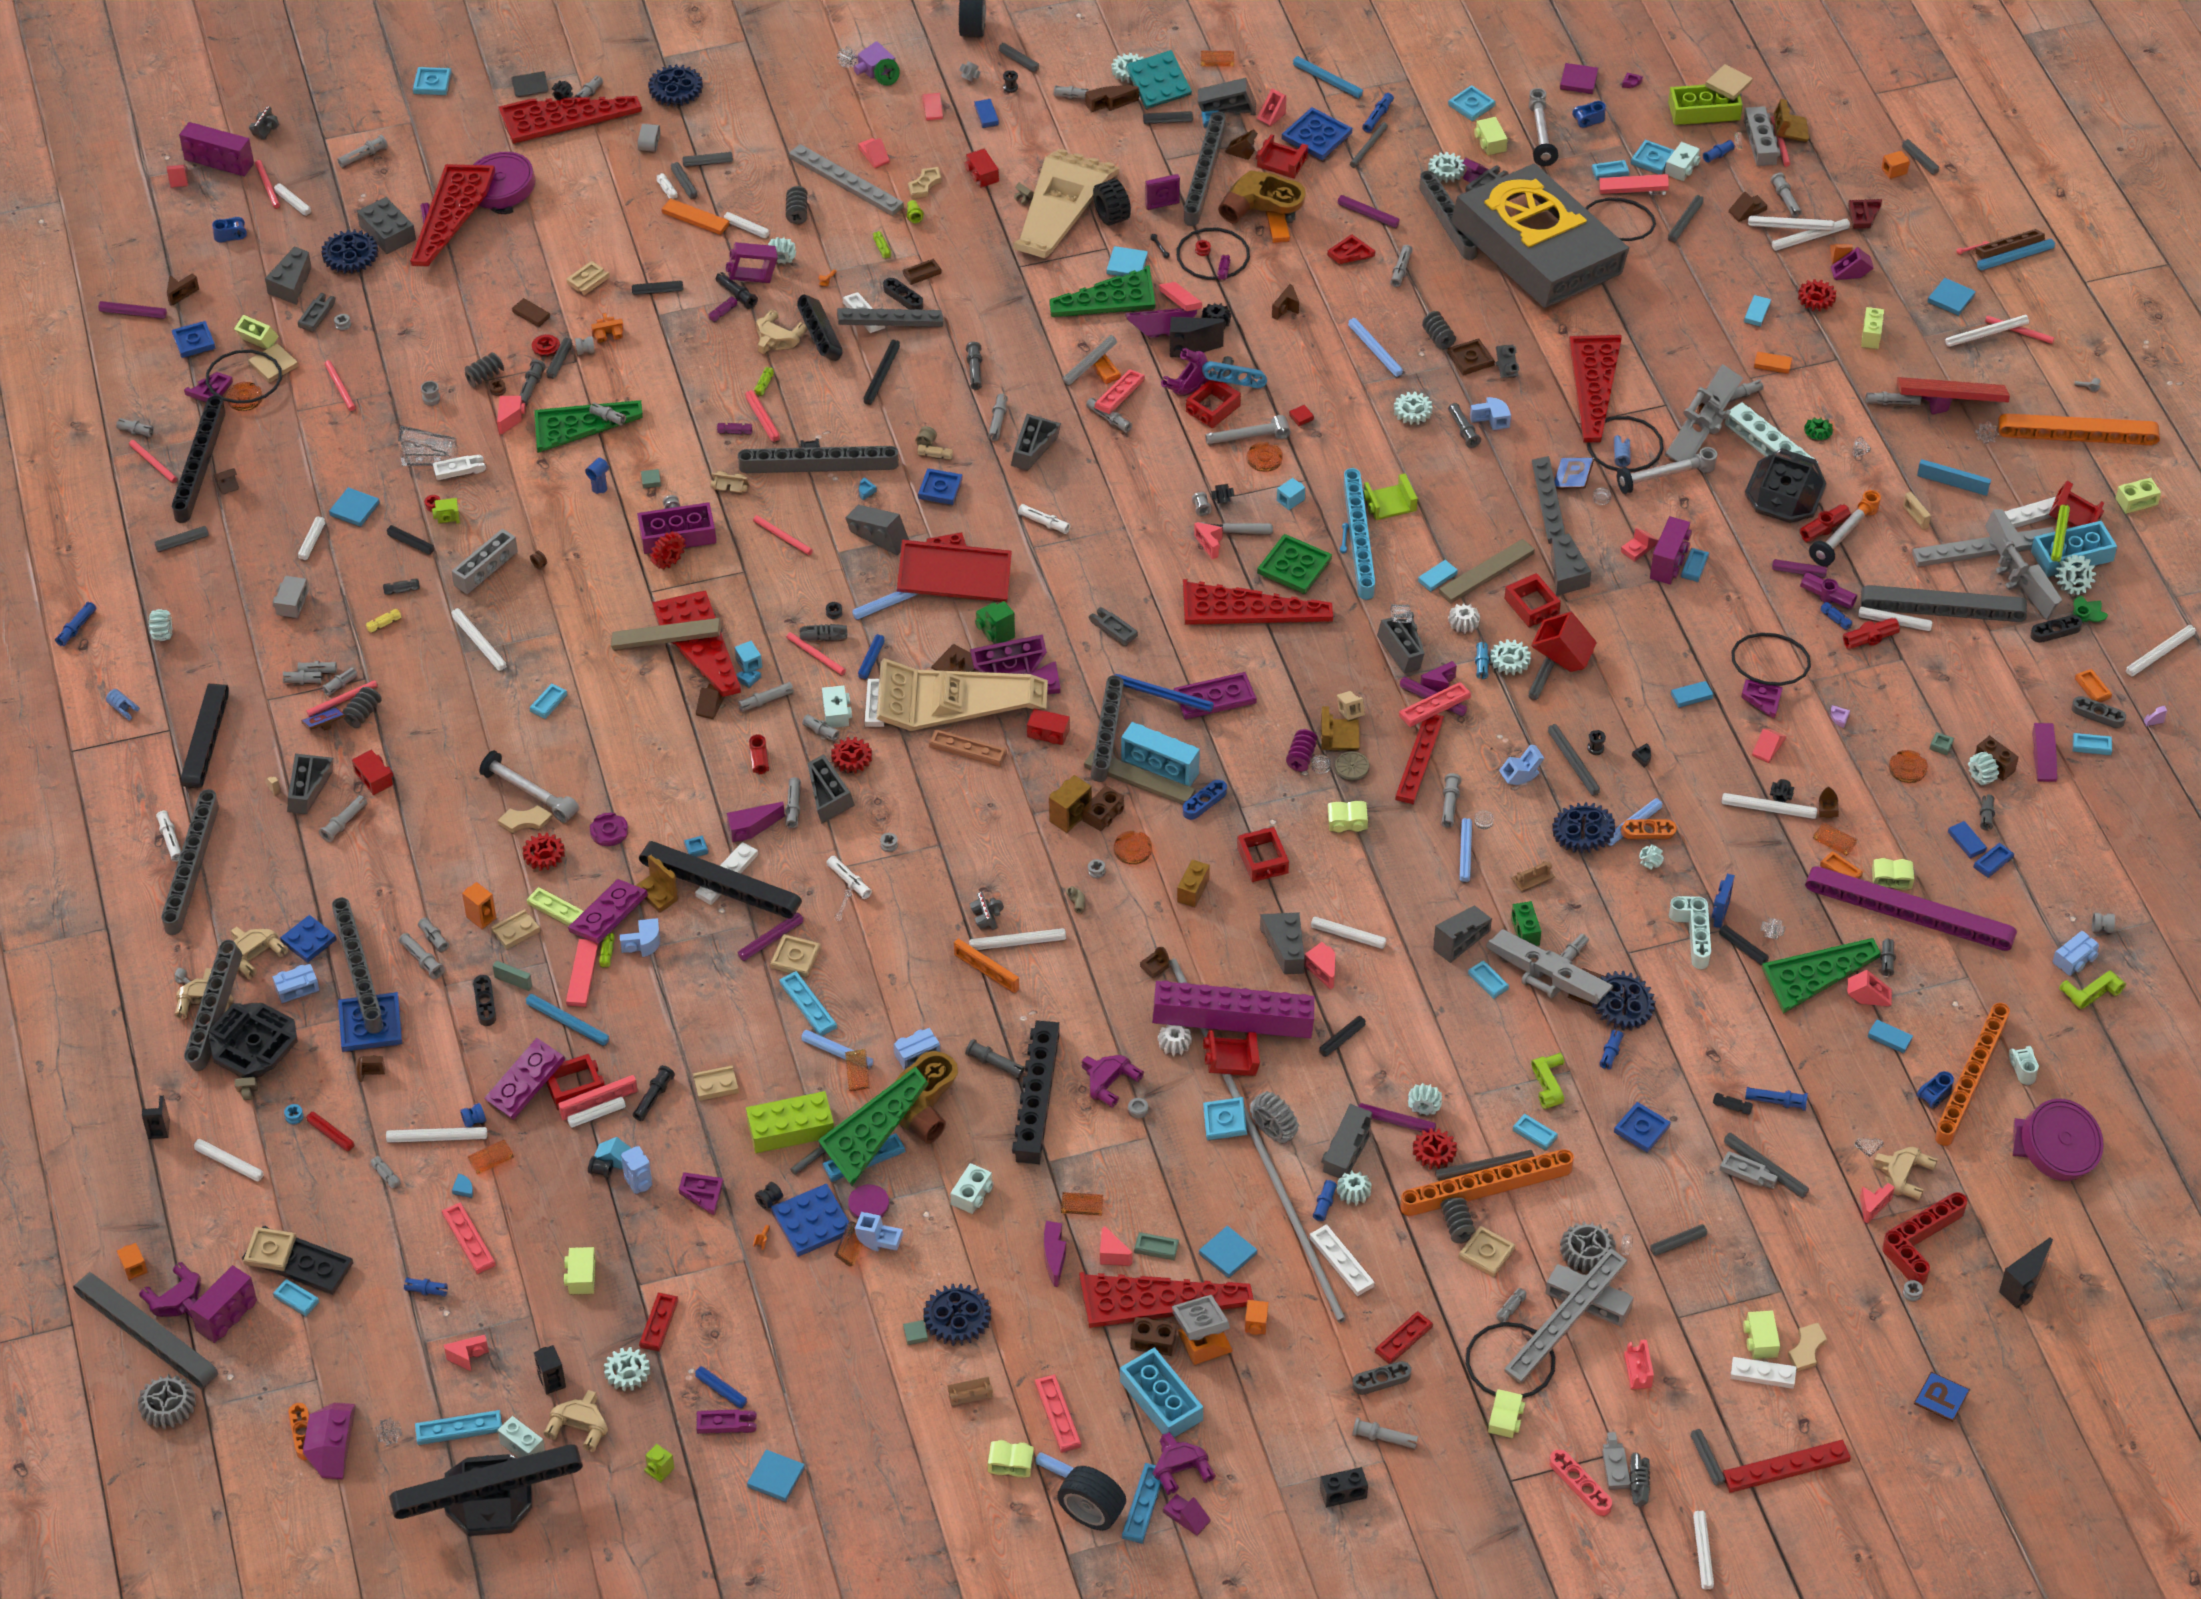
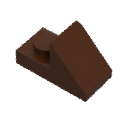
[1225,129,1258,160]
[1729,192,1767,222]
[167,273,199,306]
[1272,284,1299,320]
[213,468,239,494]
[696,683,725,720]

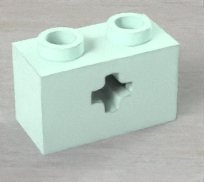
[1665,142,1701,181]
[822,686,852,728]
[498,1416,545,1458]

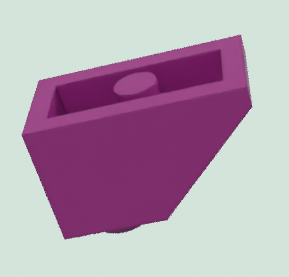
[1831,247,1874,280]

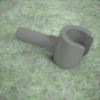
[2074,378,2101,392]
[175,968,191,984]

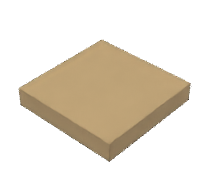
[1705,64,1753,100]
[248,343,298,383]
[770,934,821,978]
[1458,1226,1516,1277]
[243,1227,296,1271]

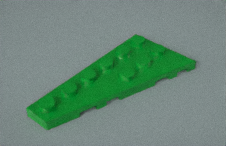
[1049,265,1156,317]
[534,400,643,453]
[1762,938,1881,1014]
[818,1066,929,1186]

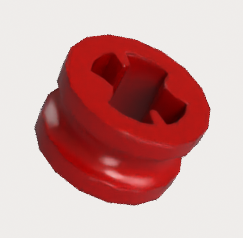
[1195,240,1211,256]
[424,495,440,512]

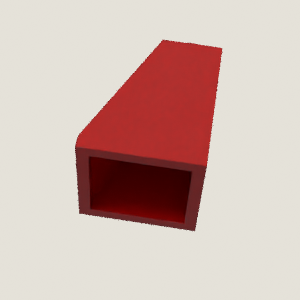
[1531,611,1597,672]

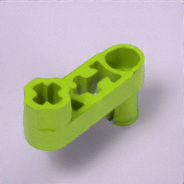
[2059,970,2126,1010]
[1531,1053,1565,1109]

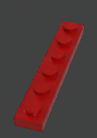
[1395,715,1444,805]
[1722,1439,1851,1493]

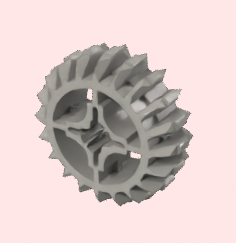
[1250,1091,1299,1144]
[1560,1221,1616,1274]
[137,1374,196,1430]

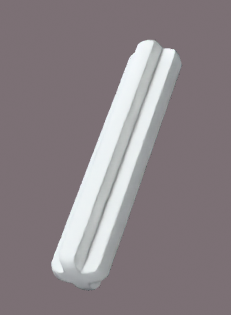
[274,183,311,216]
[724,212,769,239]
[298,516,325,560]
[567,1097,626,1128]

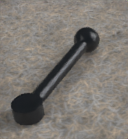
[1150,234,1170,259]

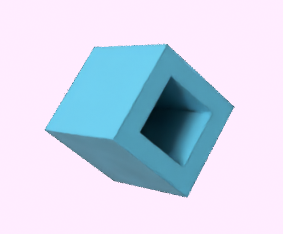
[1277,478,1305,510]
[735,641,762,672]

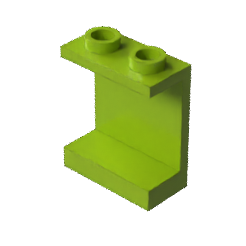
[1363,473,1418,520]

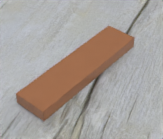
[929,729,1007,767]

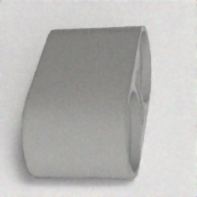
[638,124,660,152]

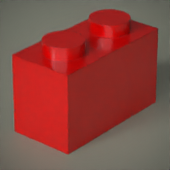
[965,148,999,188]
[1027,708,1070,745]
[352,749,393,795]

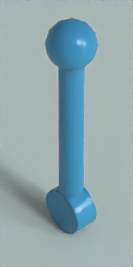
[1340,523,1349,554]

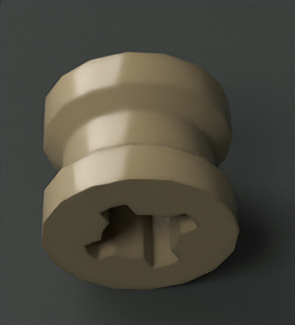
[915,426,937,447]

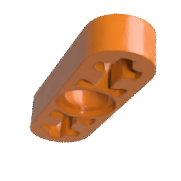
[1620,819,1677,839]
[288,1403,309,1460]

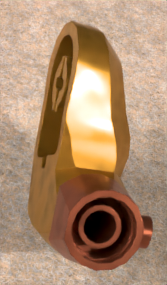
[1218,170,1306,223]
[896,1051,958,1143]

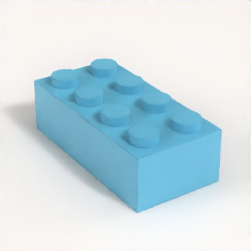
[2031,521,2117,577]
[1121,722,1200,787]
[1120,1347,1203,1438]

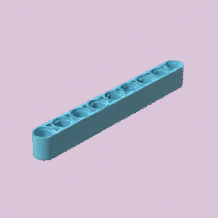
[1344,468,1375,600]

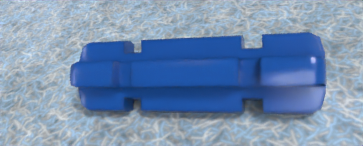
[1821,602,1852,630]

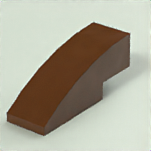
[1085,85,1139,113]

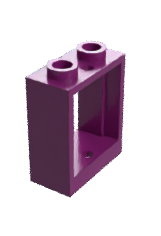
[726,242,778,283]

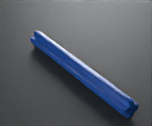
[1115,674,1214,712]

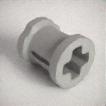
[1192,492,1212,516]

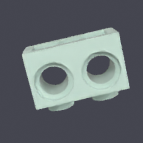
[950,1163,994,1214]

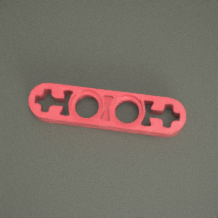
[1549,1450,1612,1516]

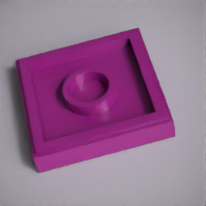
[1560,63,1598,94]
[1145,174,1180,210]

